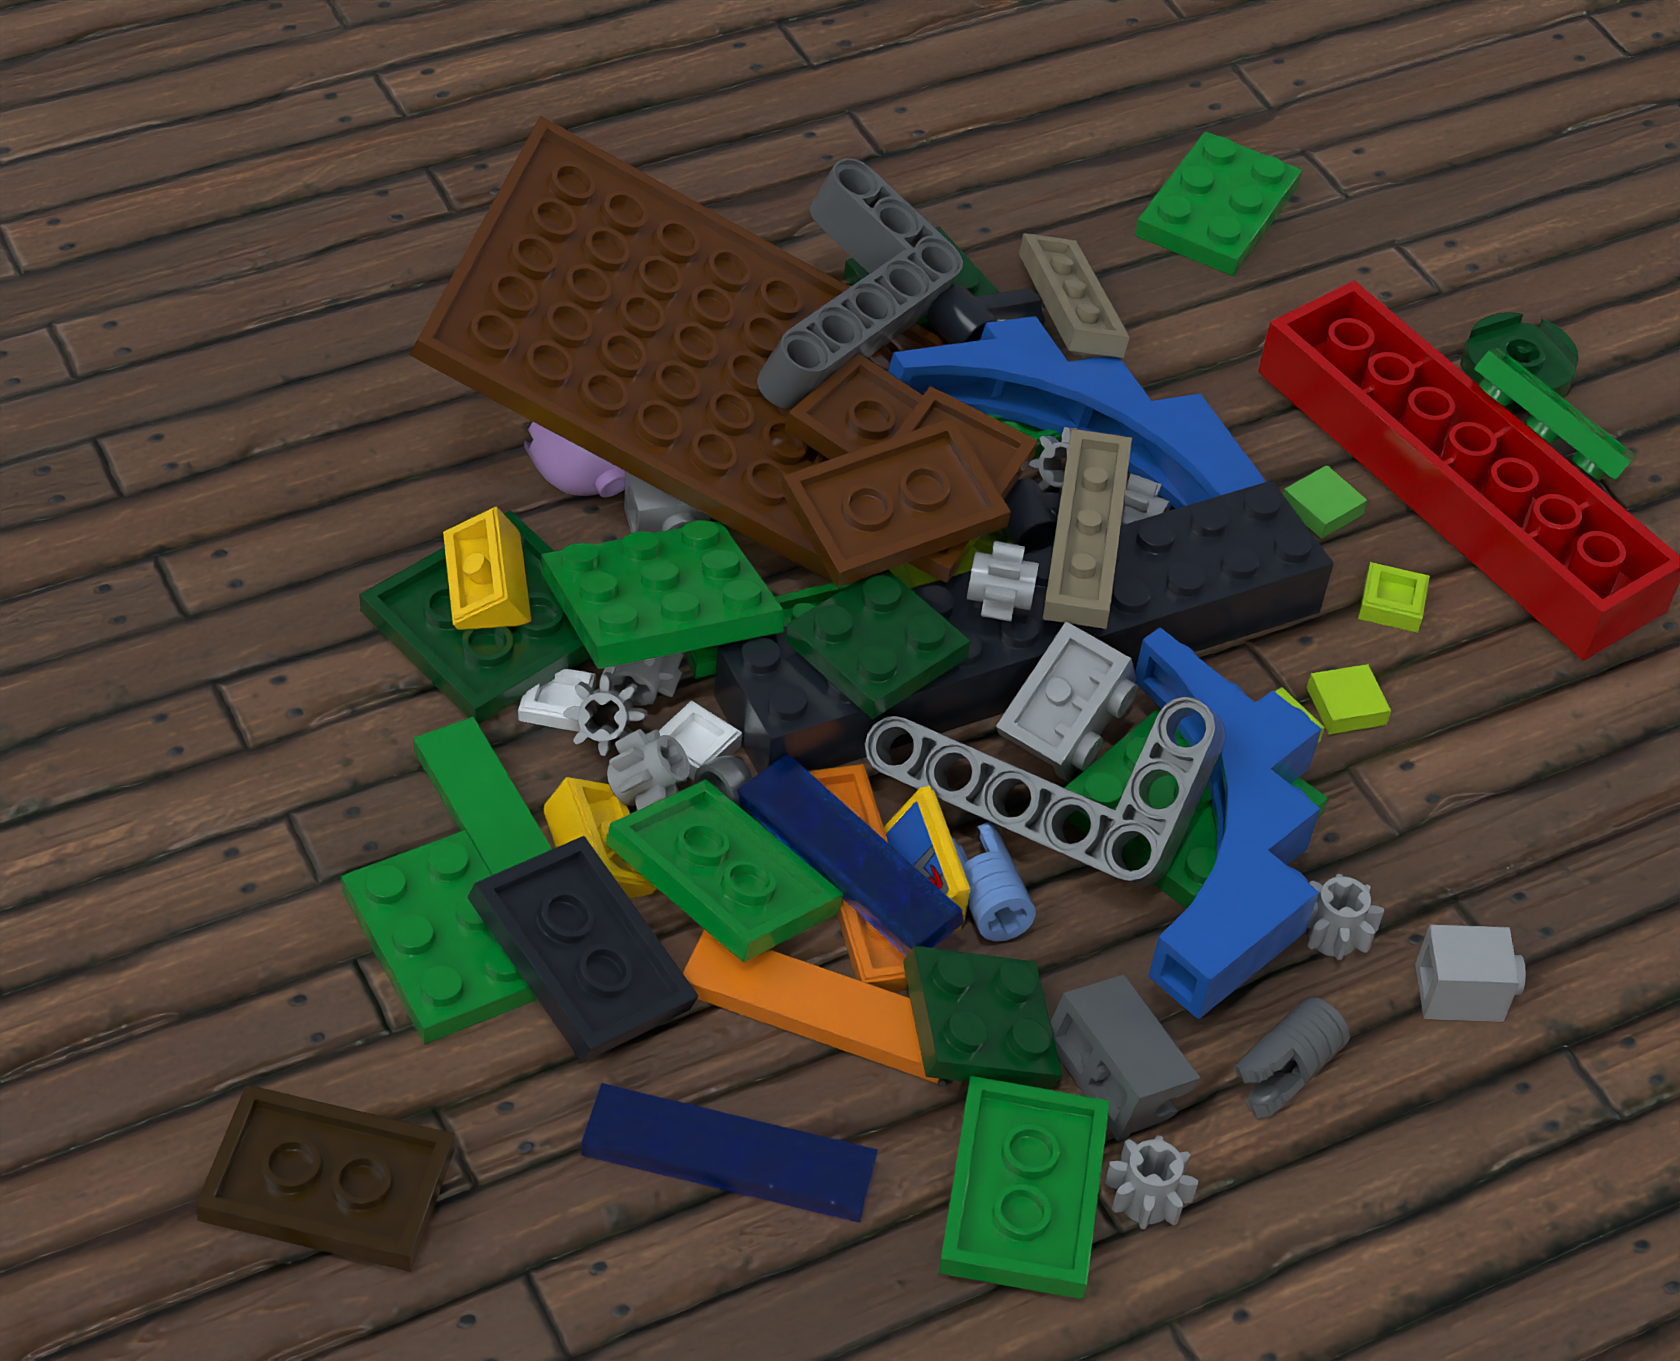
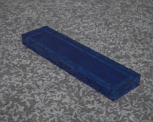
[737,753,964,956]
[581,1083,878,1223]

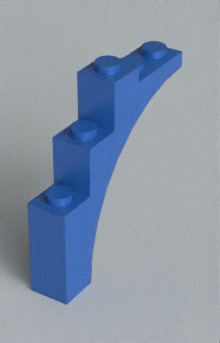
[888,316,1266,509]
[1135,628,1322,1020]

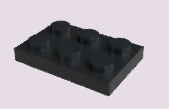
[467,836,699,1063]

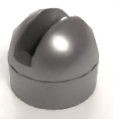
[694,755,752,805]

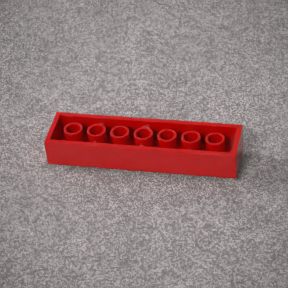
[1258,280,1680,661]

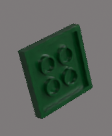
[359,510,591,724]

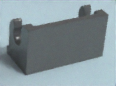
[1050,974,1200,1141]

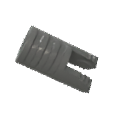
[1234,997,1350,1120]

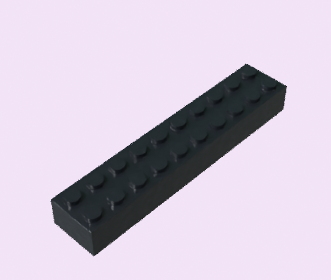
[714,480,1334,789]

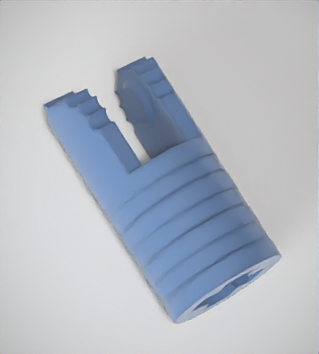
[952,821,1036,941]

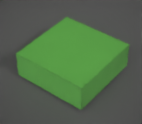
[1283,465,1368,539]

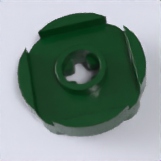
[1460,312,1579,413]

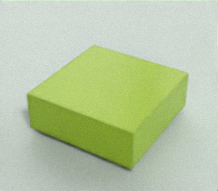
[1358,562,1430,633]
[1306,664,1391,735]

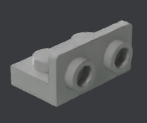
[996,621,1138,782]

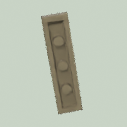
[1018,233,1130,359]
[1043,429,1132,629]

